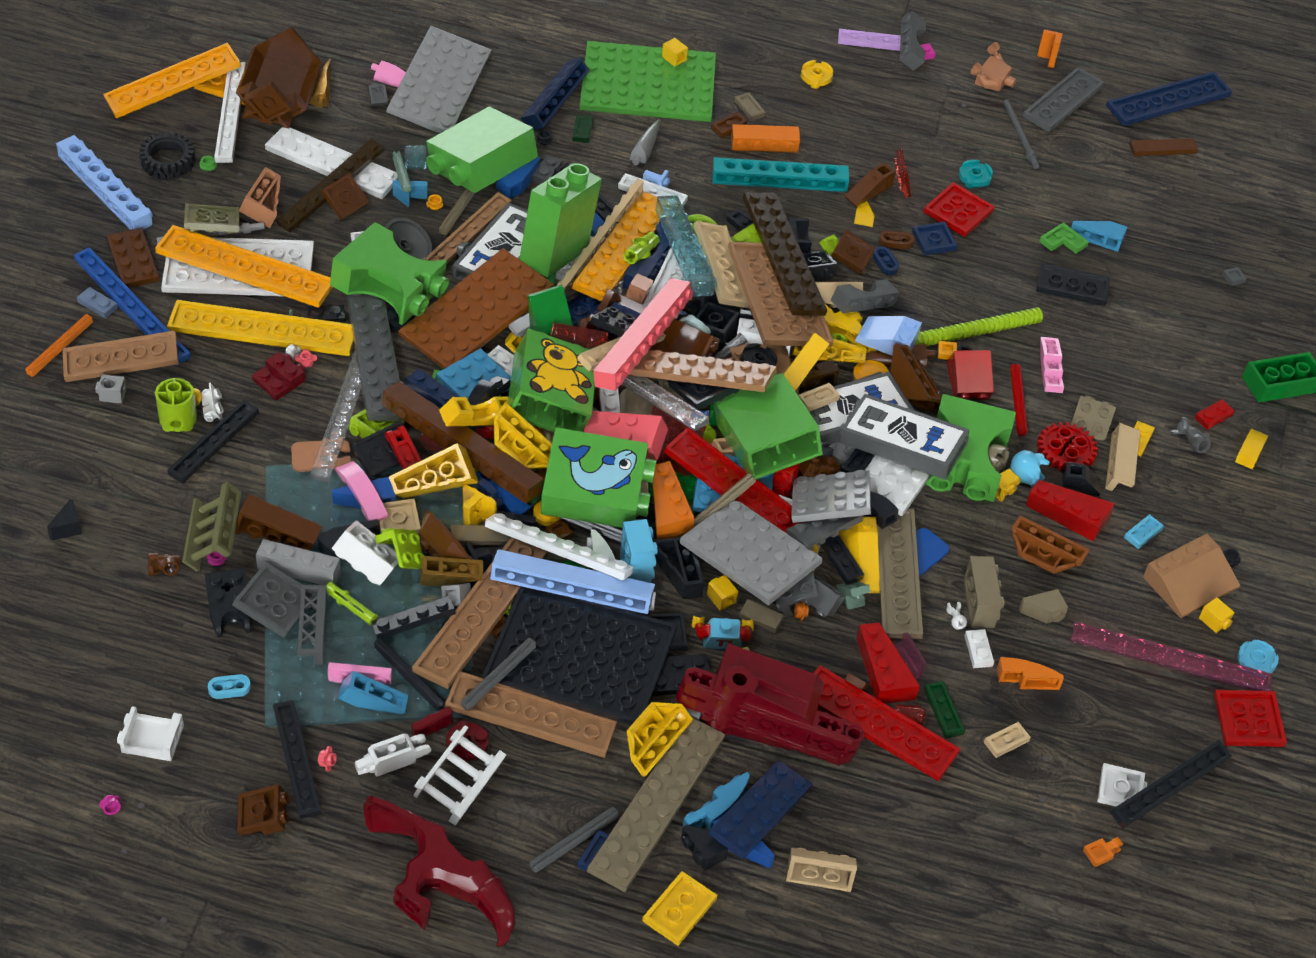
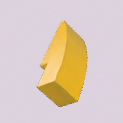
[1235,429,1268,470]

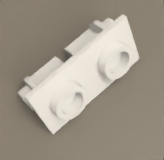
[201,382,224,422]

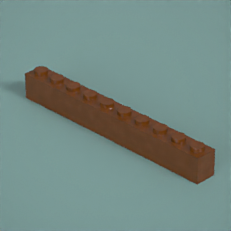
[382,381,543,503]

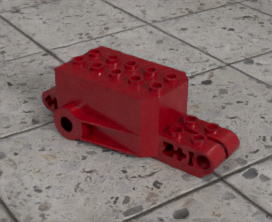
[676,643,865,766]

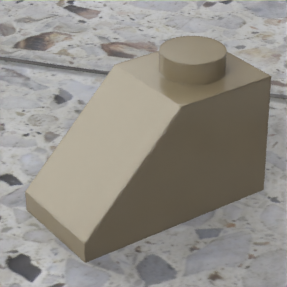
[1019,589,1068,624]

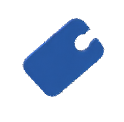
[916,528,949,577]

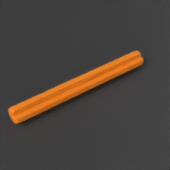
[25,314,93,377]

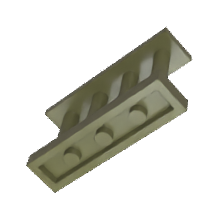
[182,482,241,572]

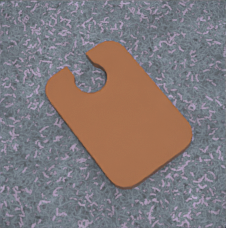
[291,440,351,472]

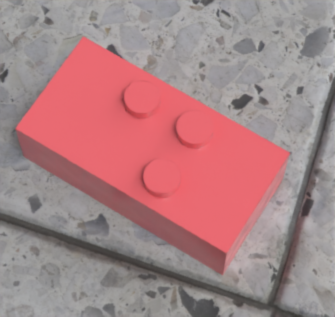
[584,411,668,461]

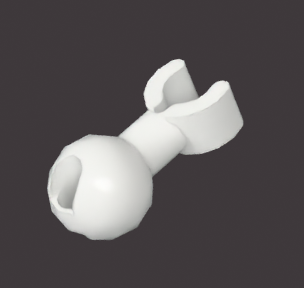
[946,602,967,630]

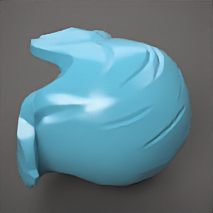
[1010,450,1049,488]

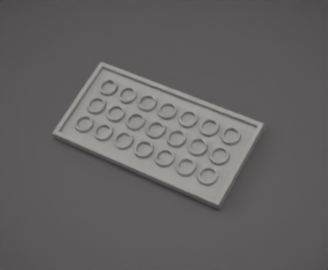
[387,26,491,133]

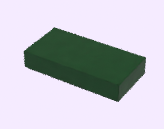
[572,115,593,143]

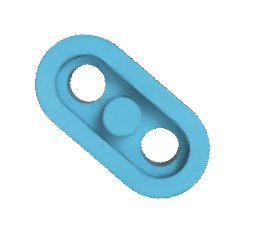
[208,674,251,699]

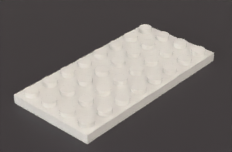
[161,237,314,296]

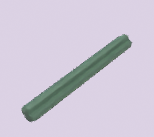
[392,151,411,193]

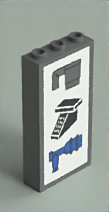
[453,202,528,281]
[810,372,914,445]
[839,394,970,480]

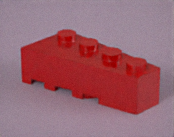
[1026,480,1115,541]
[856,622,920,704]

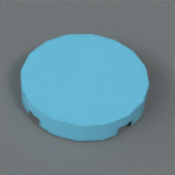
[1237,640,1279,676]

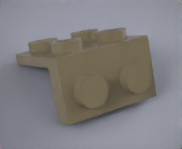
[1070,396,1116,441]

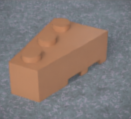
[239,167,281,229]

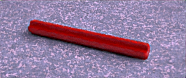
[1010,364,1028,436]

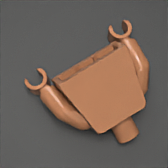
[971,42,1017,91]

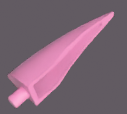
[371,60,406,88]

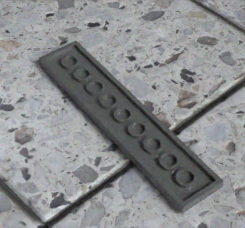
[346,294,404,421]

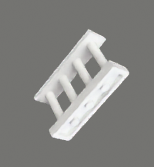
[413,725,506,826]

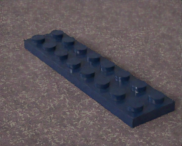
[1106,72,1232,126]

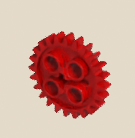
[1036,422,1098,471]

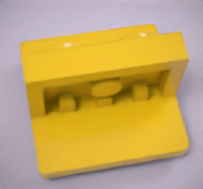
[462,484,497,525]

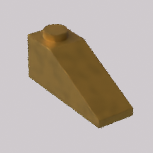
[419,556,483,587]

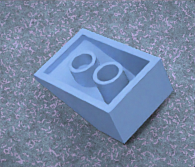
[855,316,922,355]

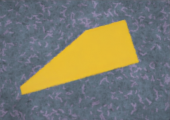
[854,201,874,227]

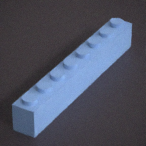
[490,549,655,614]

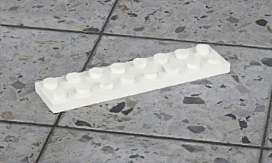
[265,127,399,199]

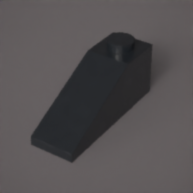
[317,519,380,559]

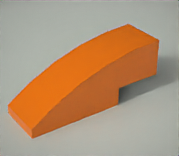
[997,657,1064,690]

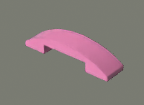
[335,461,388,521]

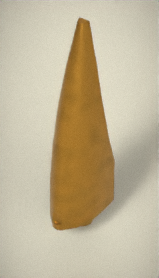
[309,59,331,108]

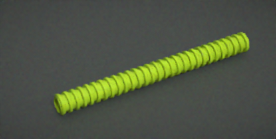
[915,307,1043,347]

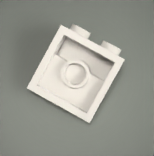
[1097,763,1147,807]

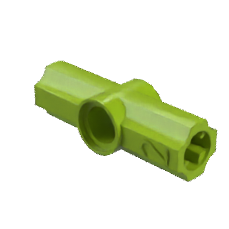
[623,232,660,264]

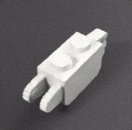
[355,734,431,777]

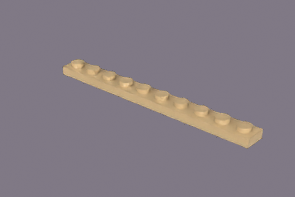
[557,179,644,292]

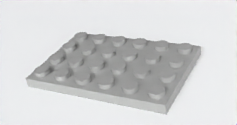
[680,500,822,605]

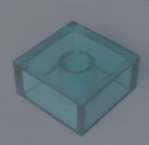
[405,146,427,169]

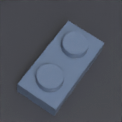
[77,287,118,319]

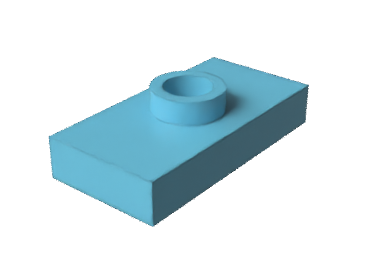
[1124,514,1164,549]

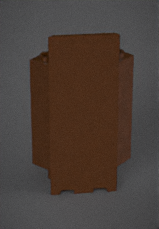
[236,26,323,129]

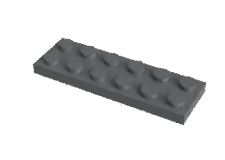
[1023,67,1104,132]

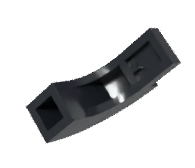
[467,376,511,433]
[865,492,899,529]

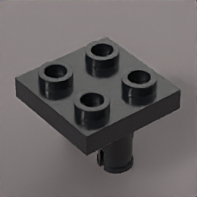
[590,307,636,341]

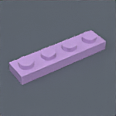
[838,29,901,51]

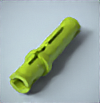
[326,581,378,626]

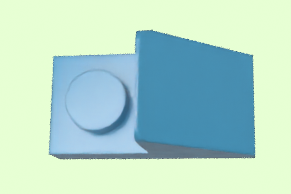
[393,180,428,207]

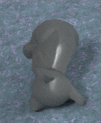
[1171,417,1211,454]

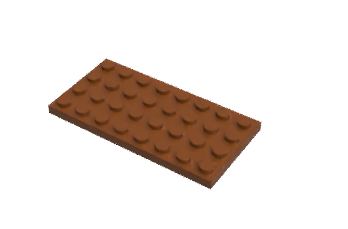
[398,248,554,369]

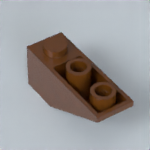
[845,162,896,207]

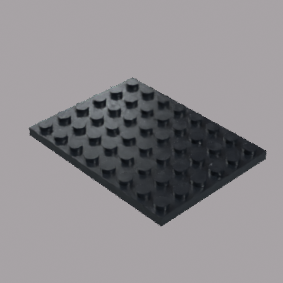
[482,586,677,725]

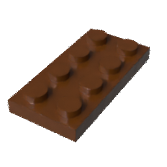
[106,228,159,288]

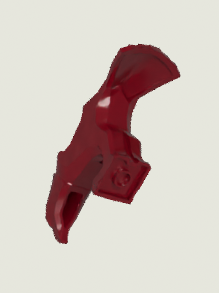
[363,795,516,948]

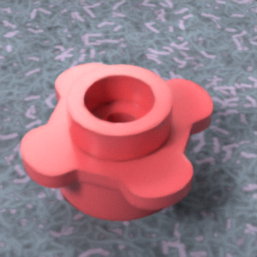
[295,350,317,368]
[318,746,337,772]

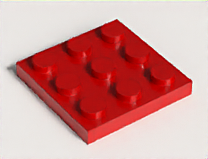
[923,182,995,237]
[1213,690,1287,747]

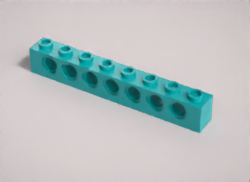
[712,157,849,192]

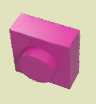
[920,43,936,60]

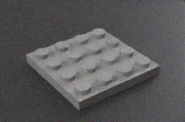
[792,470,871,523]

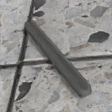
[461,638,536,710]
[529,807,619,873]

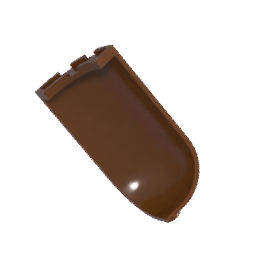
[575,289,720,357]

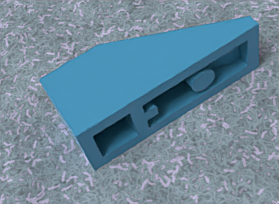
[1071,221,1127,252]
[338,671,409,714]

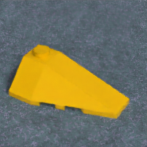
[839,517,880,593]

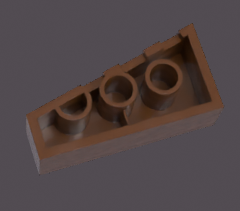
[235,494,323,551]

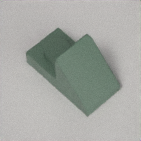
[837,581,870,610]

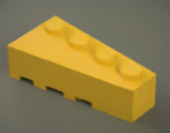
[389,443,479,498]

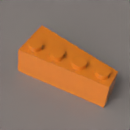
[652,461,694,540]

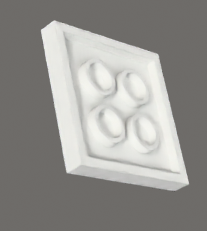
[864,455,929,516]

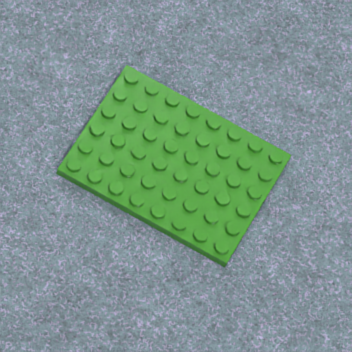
[579,41,716,122]

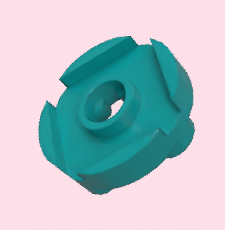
[958,160,993,189]

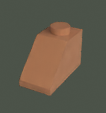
[625,273,653,305]

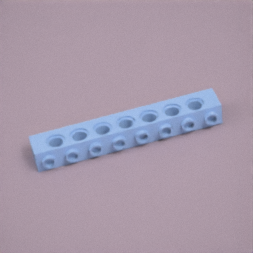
[56,135,153,230]

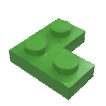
[1039,222,1089,253]

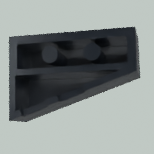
[653,537,704,599]

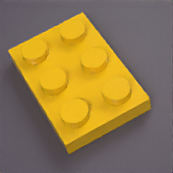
[642,871,717,946]

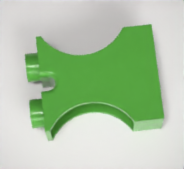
[330,222,449,325]
[924,394,1016,502]

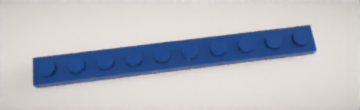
[74,247,191,366]

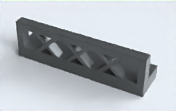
[297,585,327,664]

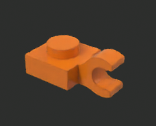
[1083,837,1123,867]

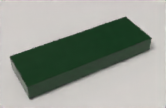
[924,681,965,739]

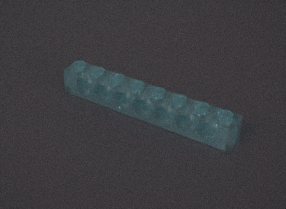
[655,195,717,297]

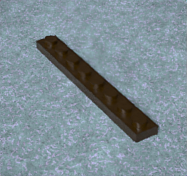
[276,138,385,233]

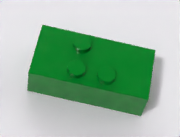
[1241,352,1316,403]

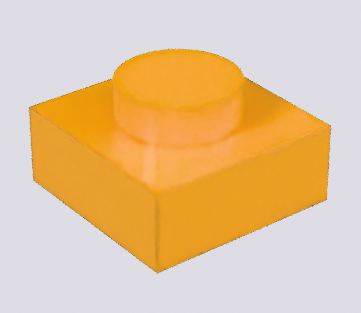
[938,341,957,360]

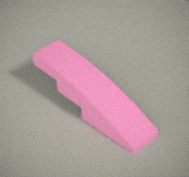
[1040,337,1064,393]

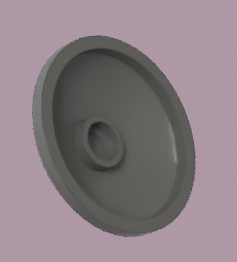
[385,218,432,260]

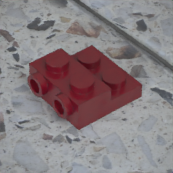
[251,352,305,400]

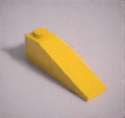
[789,338,866,363]

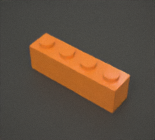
[731,124,800,153]

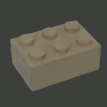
[963,556,1004,628]

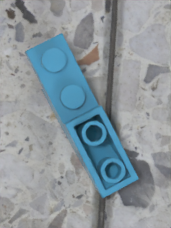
[682,772,750,830]

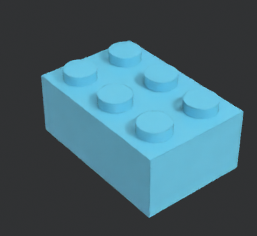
[620,519,658,583]

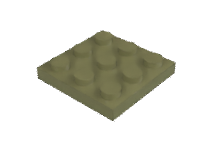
[184,204,239,234]

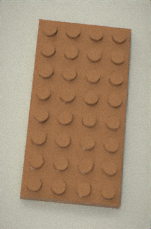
[728,242,834,347]

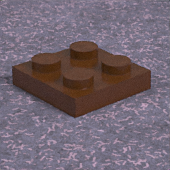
[321,173,369,220]
[831,230,875,274]

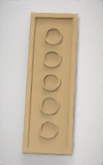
[693,221,750,309]

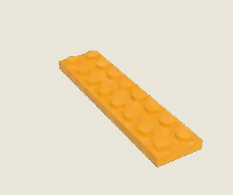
[103,43,241,118]

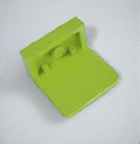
[374,528,424,569]

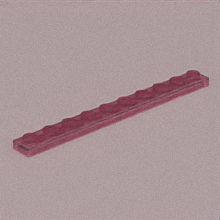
[1070,622,1272,691]

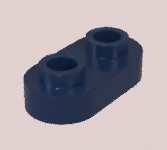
[873,246,899,275]

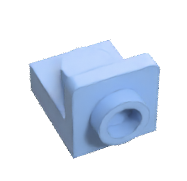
[643,170,670,188]

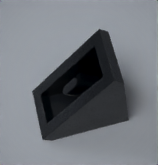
[47,499,81,540]

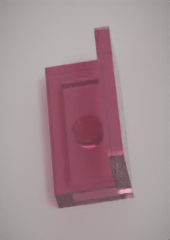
[894,632,926,679]

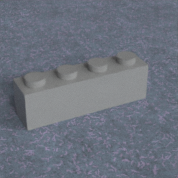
[256,539,341,585]

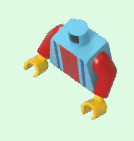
[691,616,754,649]

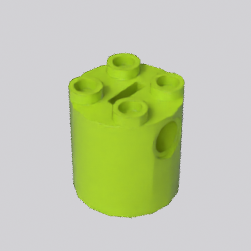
[155,378,197,432]

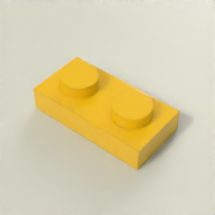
[1134,421,1155,456]

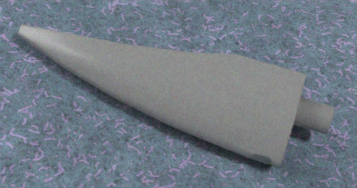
[630,119,661,165]

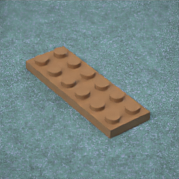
[63,331,179,382]

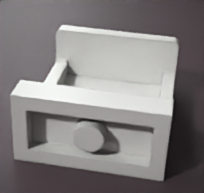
[117,707,184,761]

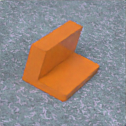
[1037,30,1063,68]

